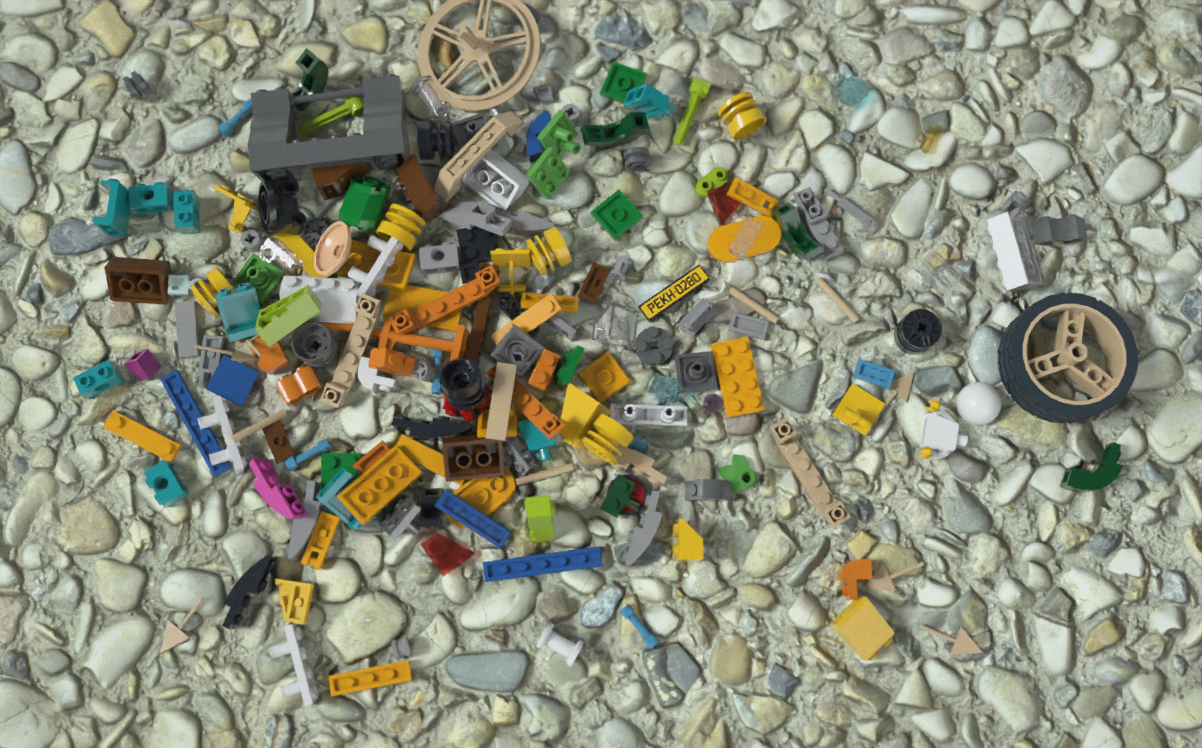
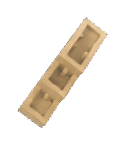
[486,362,517,441]

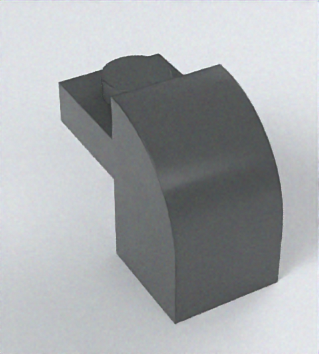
[685,479,731,502]

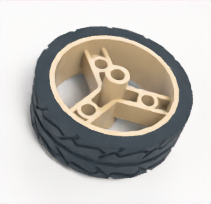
[998,292,1138,423]

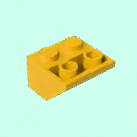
[672,519,703,562]

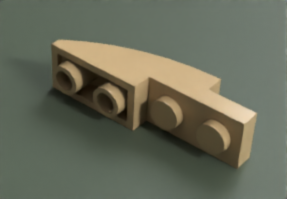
[611,446,668,487]

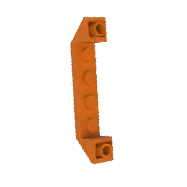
[388,265,501,335]
[485,361,566,440]

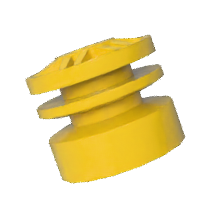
[717,92,767,141]
[376,204,426,252]
[525,227,572,276]
[190,267,235,318]
[581,414,634,465]

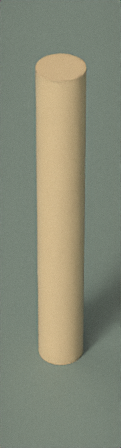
[816,277,860,323]
[728,286,779,324]
[231,409,287,443]
[516,463,574,486]

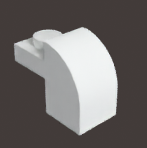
[358,356,398,394]

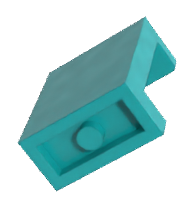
[93,178,131,237]
[214,283,261,342]
[316,467,362,530]

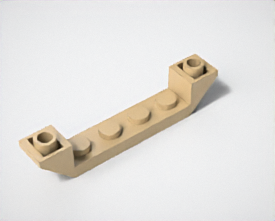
[433,111,524,203]
[320,293,380,408]
[770,417,851,527]

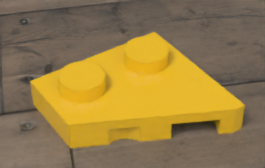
[275,579,314,624]

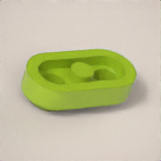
[696,167,729,198]

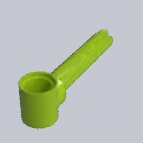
[673,76,711,145]
[297,96,365,136]

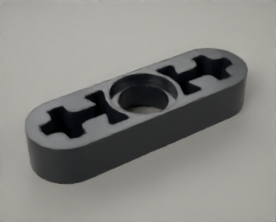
[496,292,540,338]

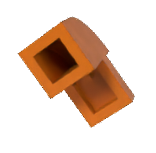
[837,559,873,600]

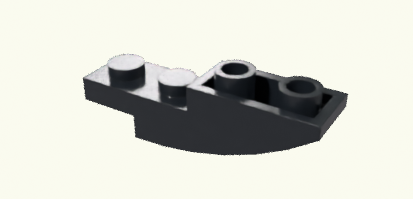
[392,416,473,441]
[222,555,276,629]

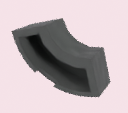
[1031,214,1088,246]

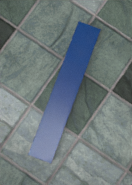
[160,369,233,478]
[483,546,603,582]

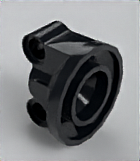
[258,178,306,235]

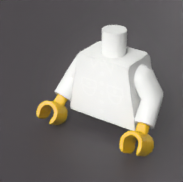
[918,400,968,461]

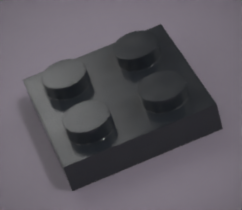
[456,226,499,264]

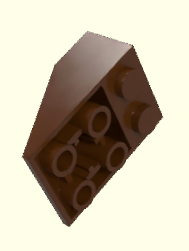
[311,162,372,201]

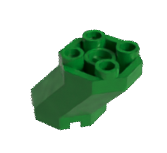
[338,176,391,231]

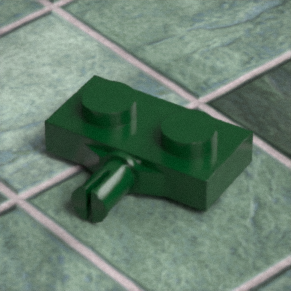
[600,474,641,518]

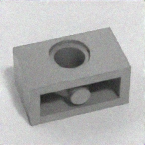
[419,242,460,275]

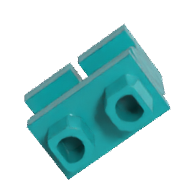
[623,83,675,120]

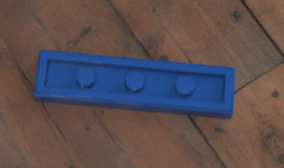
[435,489,511,549]

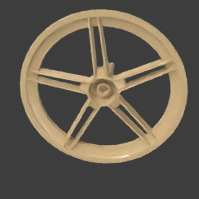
[418,0,541,111]

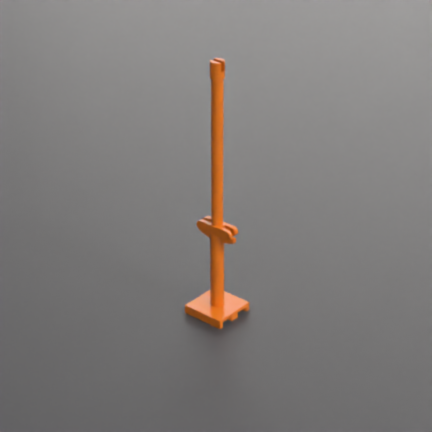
[260,307,470,362]

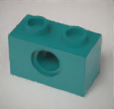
[129,182,173,214]
[174,190,200,234]
[73,360,125,399]
[144,460,190,507]

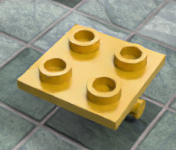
[212,184,259,233]
[491,248,531,294]
[832,383,885,436]

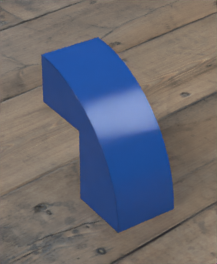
[526,110,552,163]

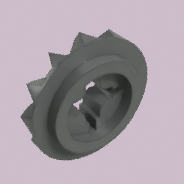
[304,216,332,246]

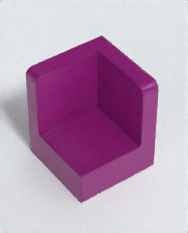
[124,349,161,381]

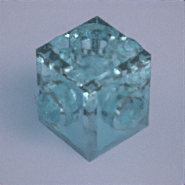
[835,76,869,107]
[648,374,683,403]

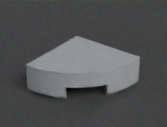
[533,84,554,103]

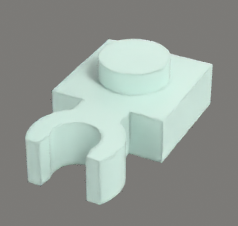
[168,275,203,296]

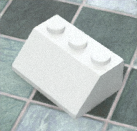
[462,149,530,212]

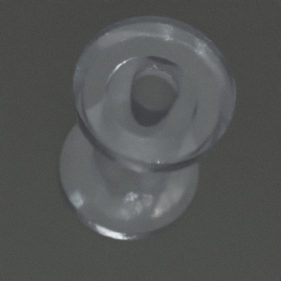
[410,76,452,121]

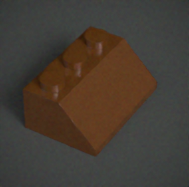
[396,154,442,222]
[104,257,171,305]
[442,435,505,482]

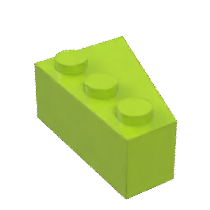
[255,285,321,347]
[525,495,556,543]

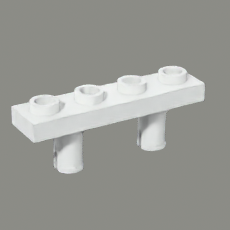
[348,235,404,298]
[197,396,246,474]
[610,404,687,427]
[270,624,318,706]

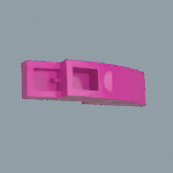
[249,458,308,519]

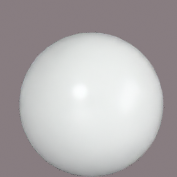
[956,382,1001,425]

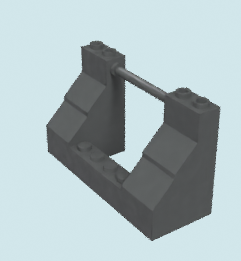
[247,74,410,181]

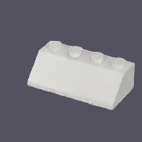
[987,212,1044,292]
[280,276,361,324]

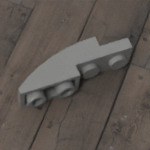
[793,187,843,260]
[439,202,512,236]
[482,203,555,236]
[286,480,324,560]
[622,490,663,567]

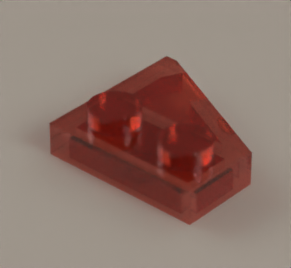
[707,178,742,225]
[420,533,475,577]

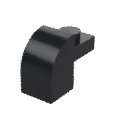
[419,488,444,529]

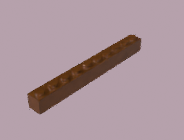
[465,264,500,367]

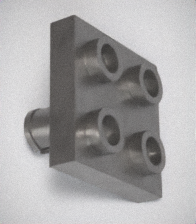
[451,112,498,150]
[491,324,545,377]
[674,351,717,394]
[378,494,421,540]

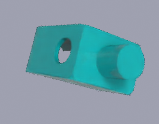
[517,413,557,462]

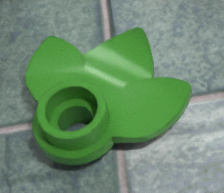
[718,454,757,493]

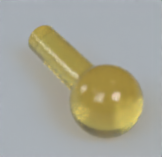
[921,124,942,153]

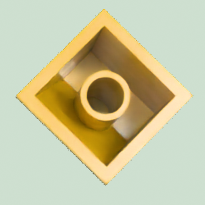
[560,383,612,450]
[829,596,895,661]

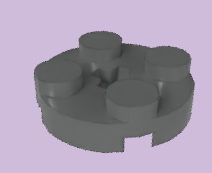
[635,326,673,365]

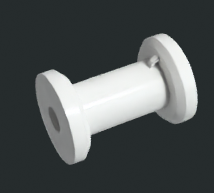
[536,622,584,667]

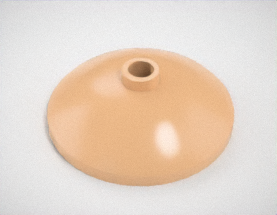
[314,221,352,276]

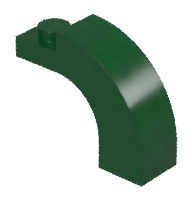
[292,48,328,113]
[580,112,650,149]
[772,202,824,260]
[1060,442,1123,493]

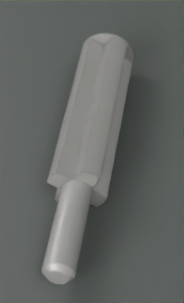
[824,187,874,226]

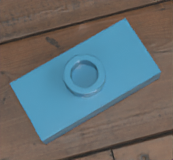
[853,359,896,390]

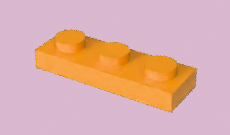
[521,292,579,313]

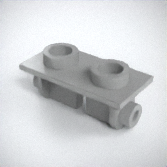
[678,298,717,337]
[502,437,536,476]

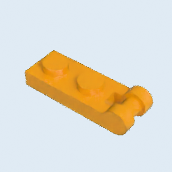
[727,177,779,218]
[301,511,341,570]

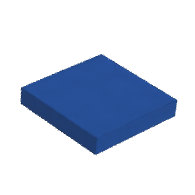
[205,355,259,407]

